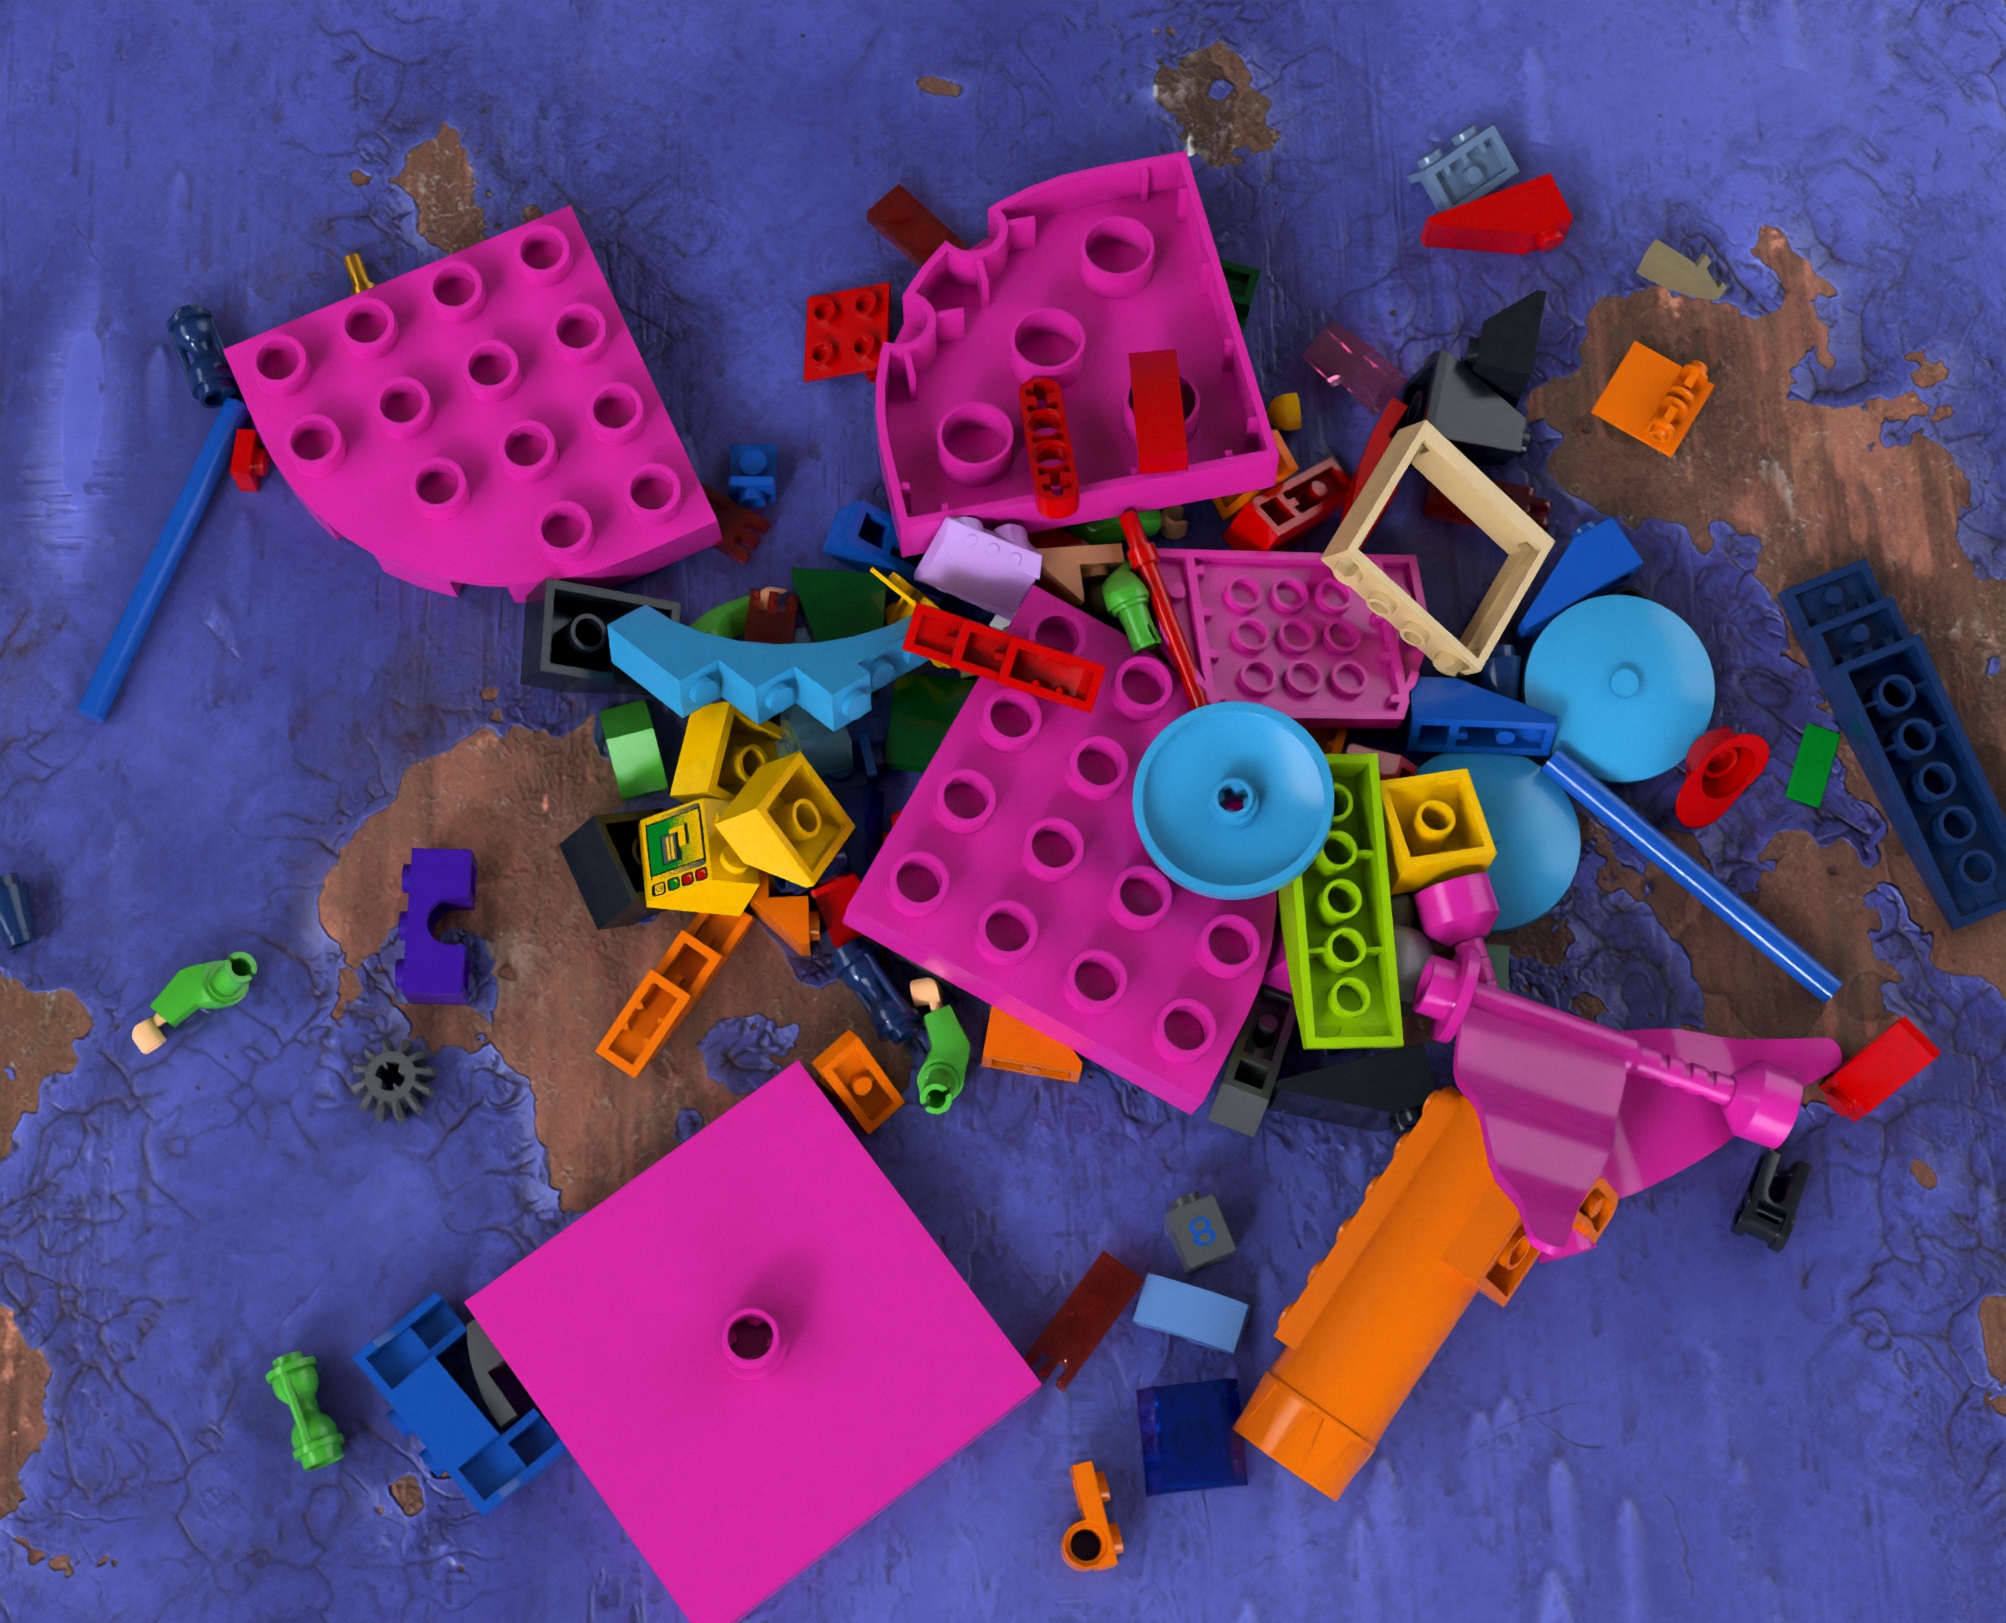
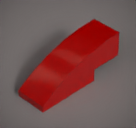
[1128,349,1188,474]

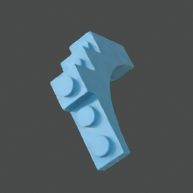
[607,604,929,732]

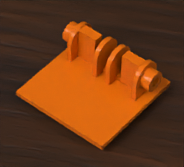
[1591,341,1715,458]

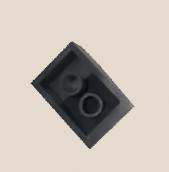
[520,578,681,695]
[1268,1042,1437,1136]

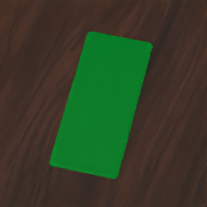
[1785,723,1840,808]

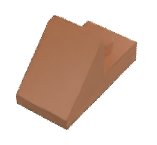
[1034,543,1124,608]

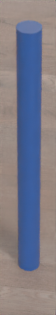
[76,398,250,722]
[1541,748,1843,1003]

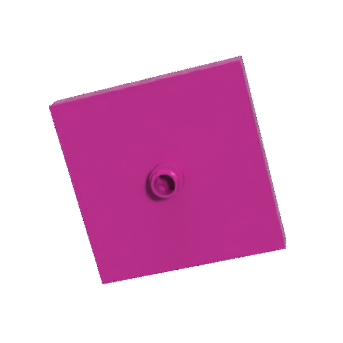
[464,1060,1042,1623]

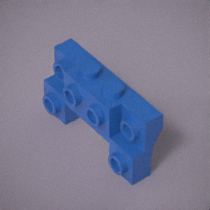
[351,1291,569,1518]

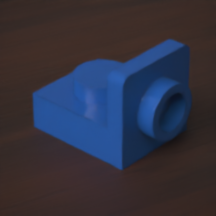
[728,444,778,509]

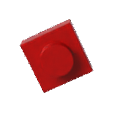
[230,429,270,492]

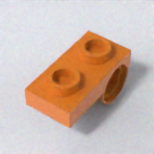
[1060,1461,1124,1572]

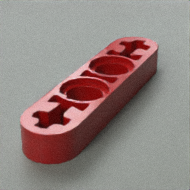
[1019,377,1080,519]

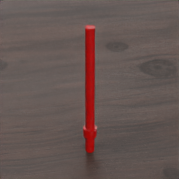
[1118,510,1209,710]

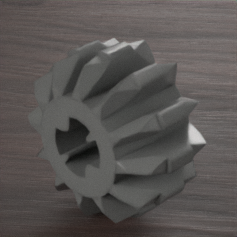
[350,1039,438,1124]

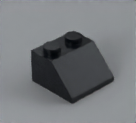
[1460,290,1547,408]
[559,808,668,930]

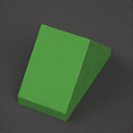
[599,700,669,802]

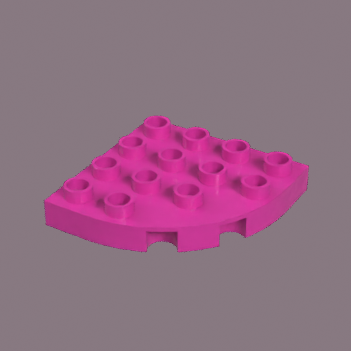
[876,151,1279,558]
[223,205,723,603]
[842,585,1277,1115]

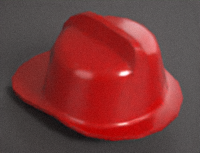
[1675,725,1769,829]

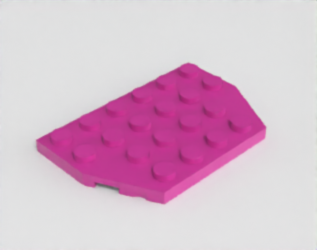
[1149,548,1427,728]

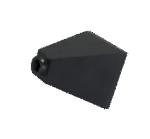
[1394,349,1530,468]

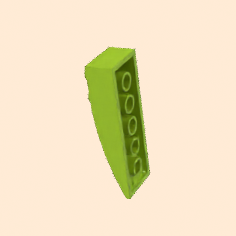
[1277,754,1404,1050]

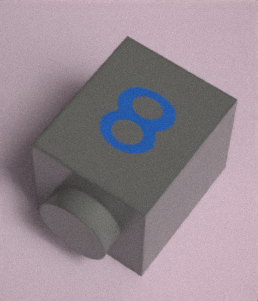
[1163,1192,1237,1276]

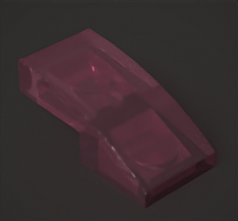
[1301,321,1408,415]

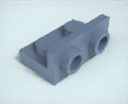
[1407,124,1520,213]

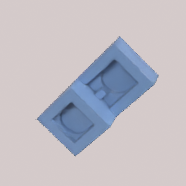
[1133,1273,1251,1355]

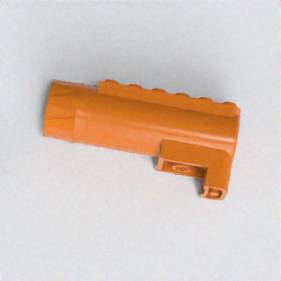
[1232,1086,1619,1502]

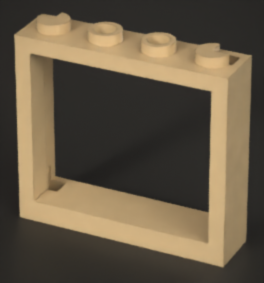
[1320,420,1555,678]

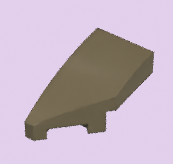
[1636,238,1727,300]

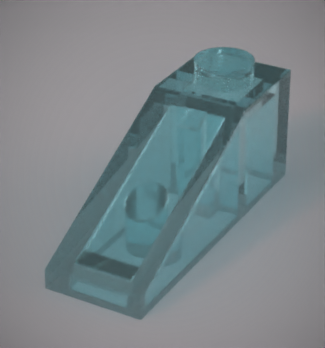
[775,627,853,777]

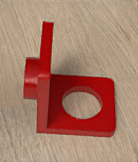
[810,869,865,947]

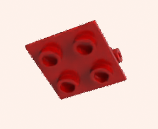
[804,282,892,383]

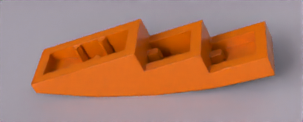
[595,911,756,1079]

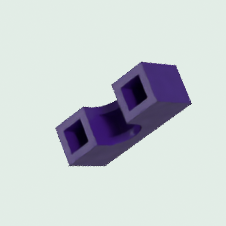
[395,848,478,1005]

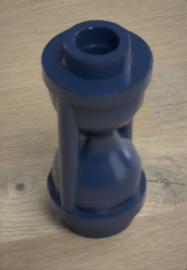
[166,305,238,408]
[830,937,921,1045]

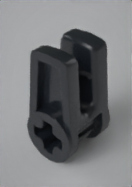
[1730,1148,1811,1253]

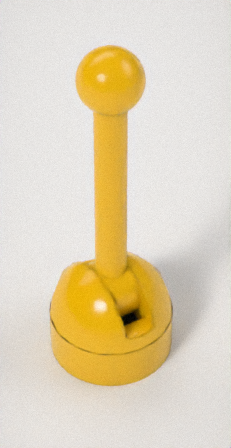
[1266,392,1301,431]

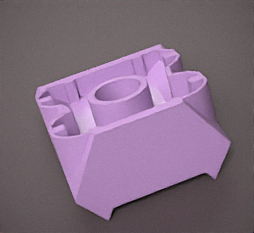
[914,516,1042,621]

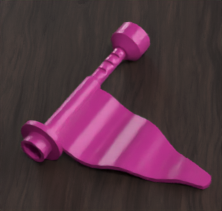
[1413,873,1843,1264]
[1412,945,1803,1255]

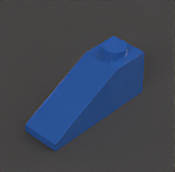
[822,499,946,598]
[1512,517,1643,645]
[1403,677,1558,756]

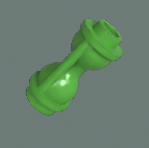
[265,1351,345,1472]

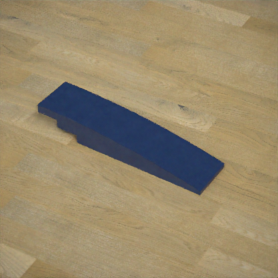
[1777,558,2006,931]

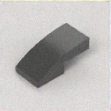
[467,1319,522,1432]

